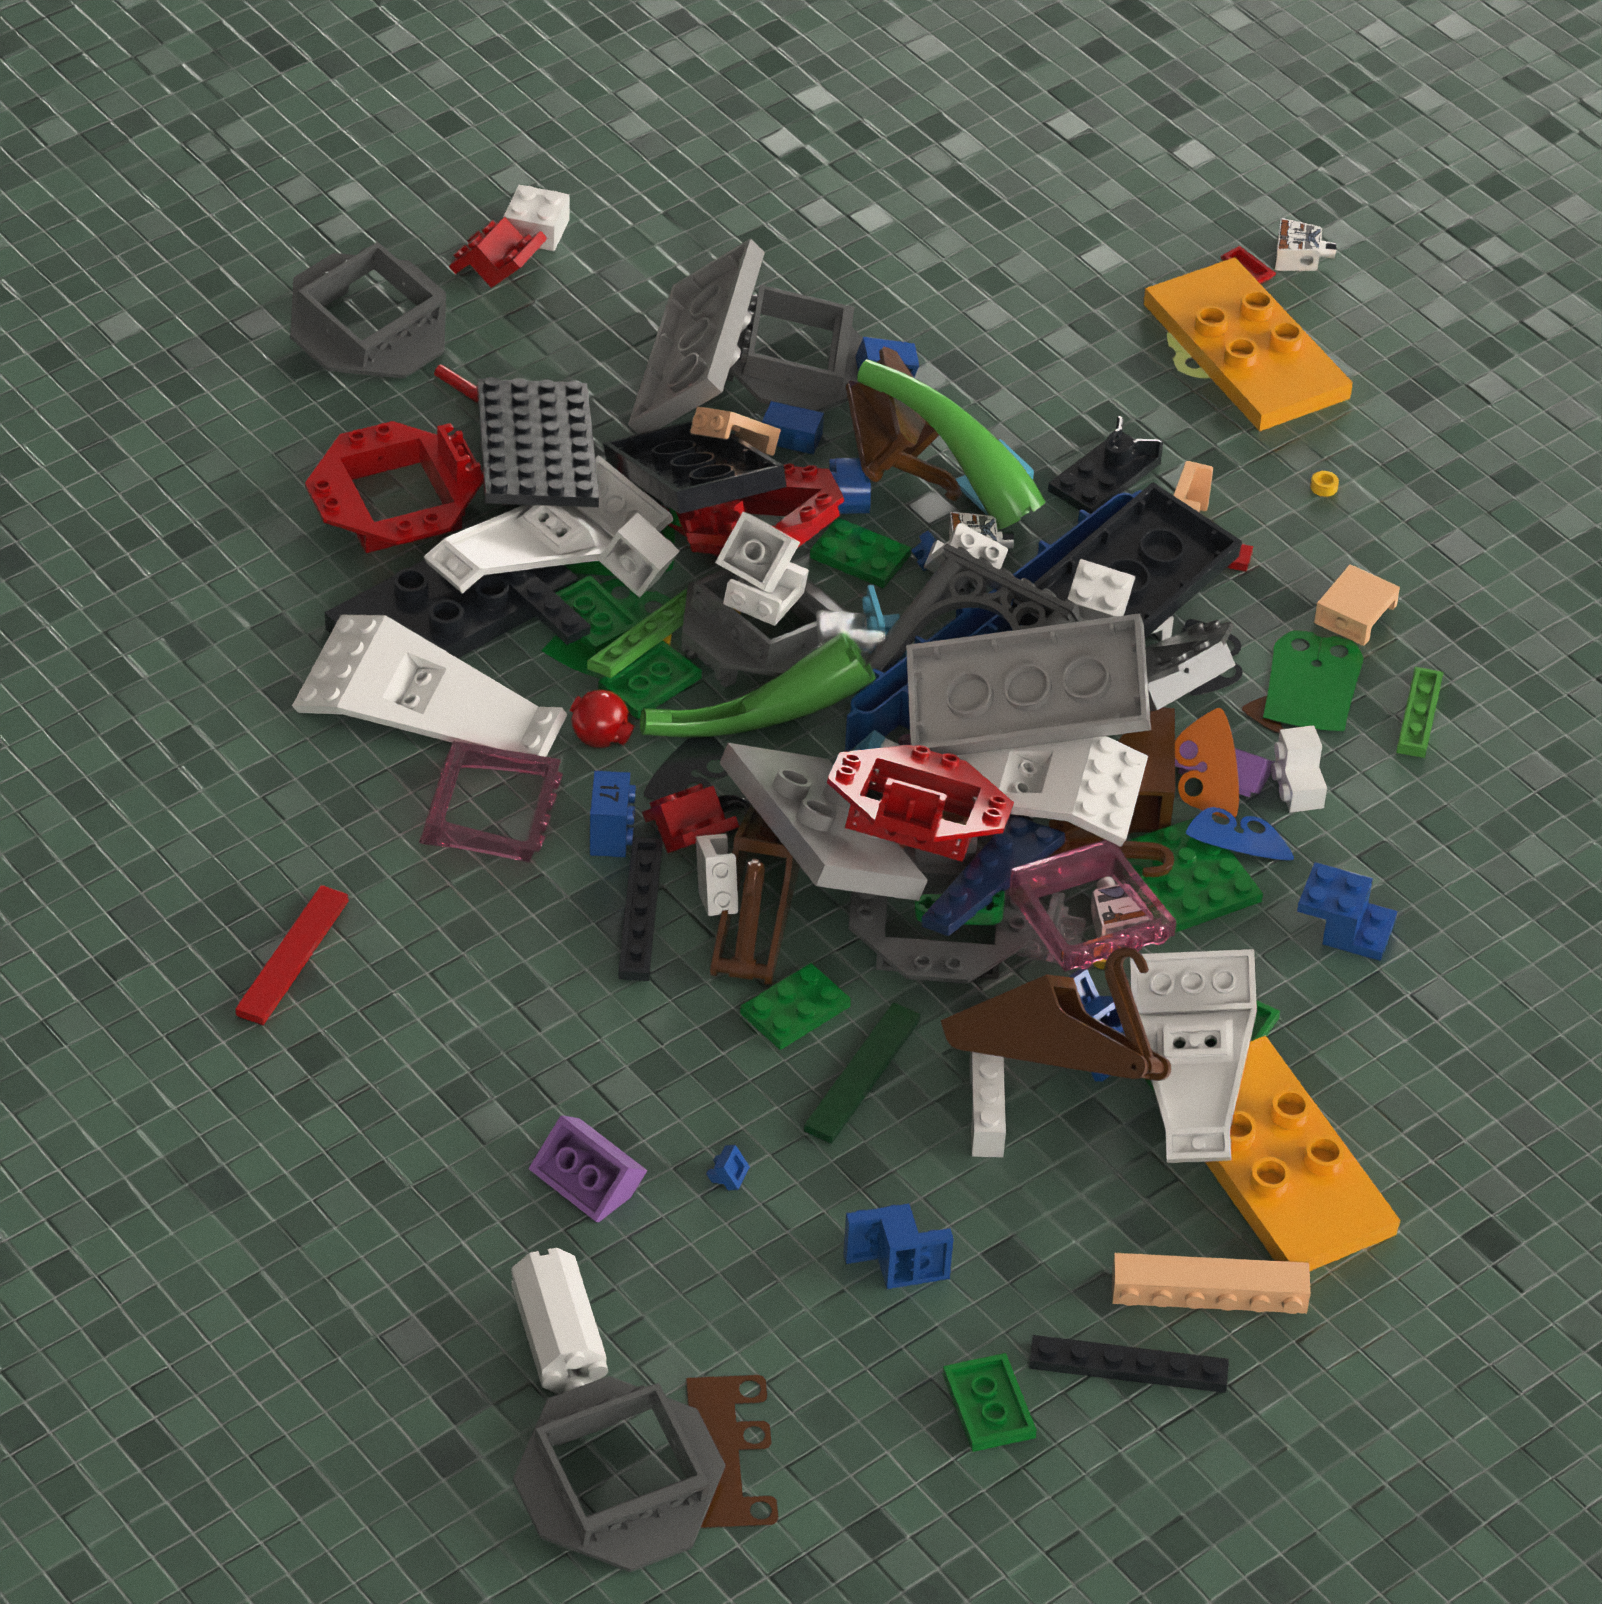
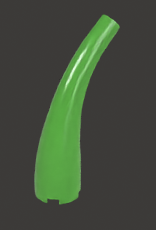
[857,359,1046,530]
[640,631,876,737]

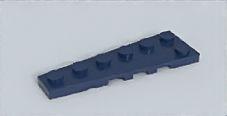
[922,815,1065,936]

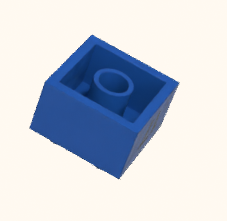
[590,771,636,857]

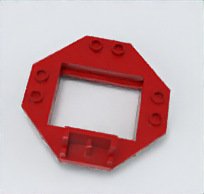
[305,421,483,553]
[676,464,844,554]
[827,745,1014,862]

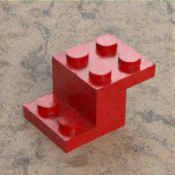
[448,217,548,288]
[642,783,740,853]

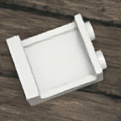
[924,523,1008,593]
[723,562,809,626]
[696,834,738,916]

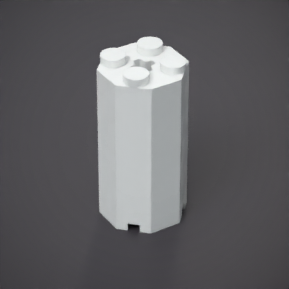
[511,1248,608,1394]

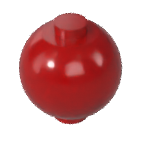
[569,689,635,748]

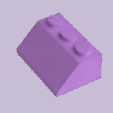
[1175,741,1275,797]
[528,1115,647,1222]

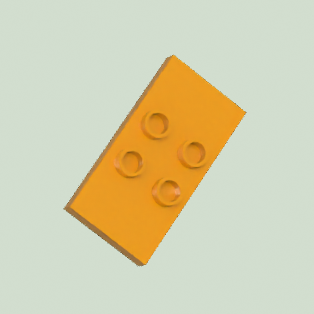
[1143,257,1353,431]
[1205,1036,1400,1271]

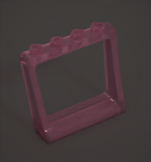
[419,741,563,862]
[1009,840,1176,971]

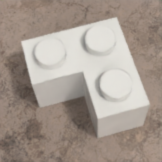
[1271,725,1327,813]

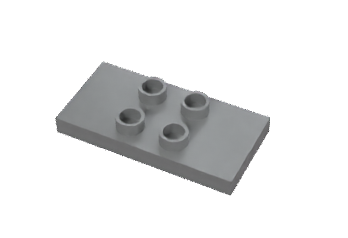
[628,238,765,434]
[906,613,1151,756]
[720,743,928,901]

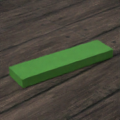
[1396,667,1443,758]

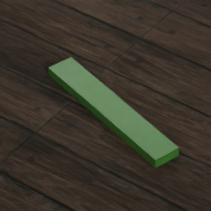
[587,588,687,678]

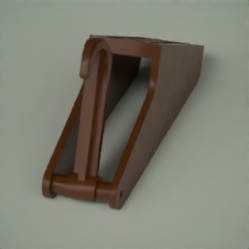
[845,347,961,501]
[1044,707,1175,877]
[710,805,800,985]
[940,947,1171,1081]

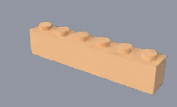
[1112,1253,1311,1314]

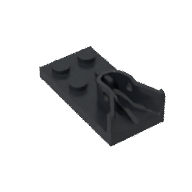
[1048,416,1163,514]

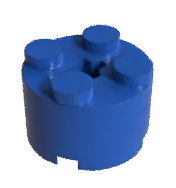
[829,458,871,514]

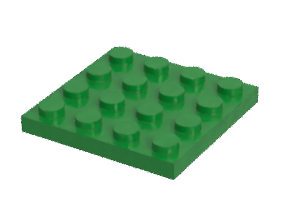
[1099,817,1263,939]

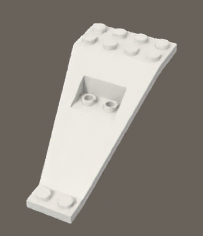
[423,455,673,594]
[292,615,567,761]
[875,736,1148,847]
[1130,949,1257,1163]

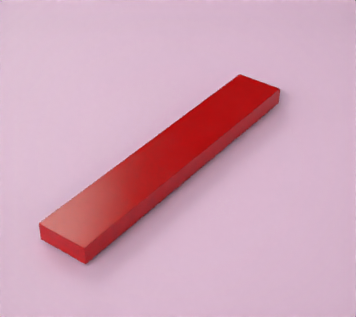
[235,885,349,1026]

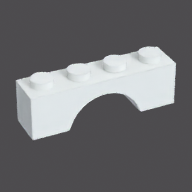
[969,1052,1006,1157]

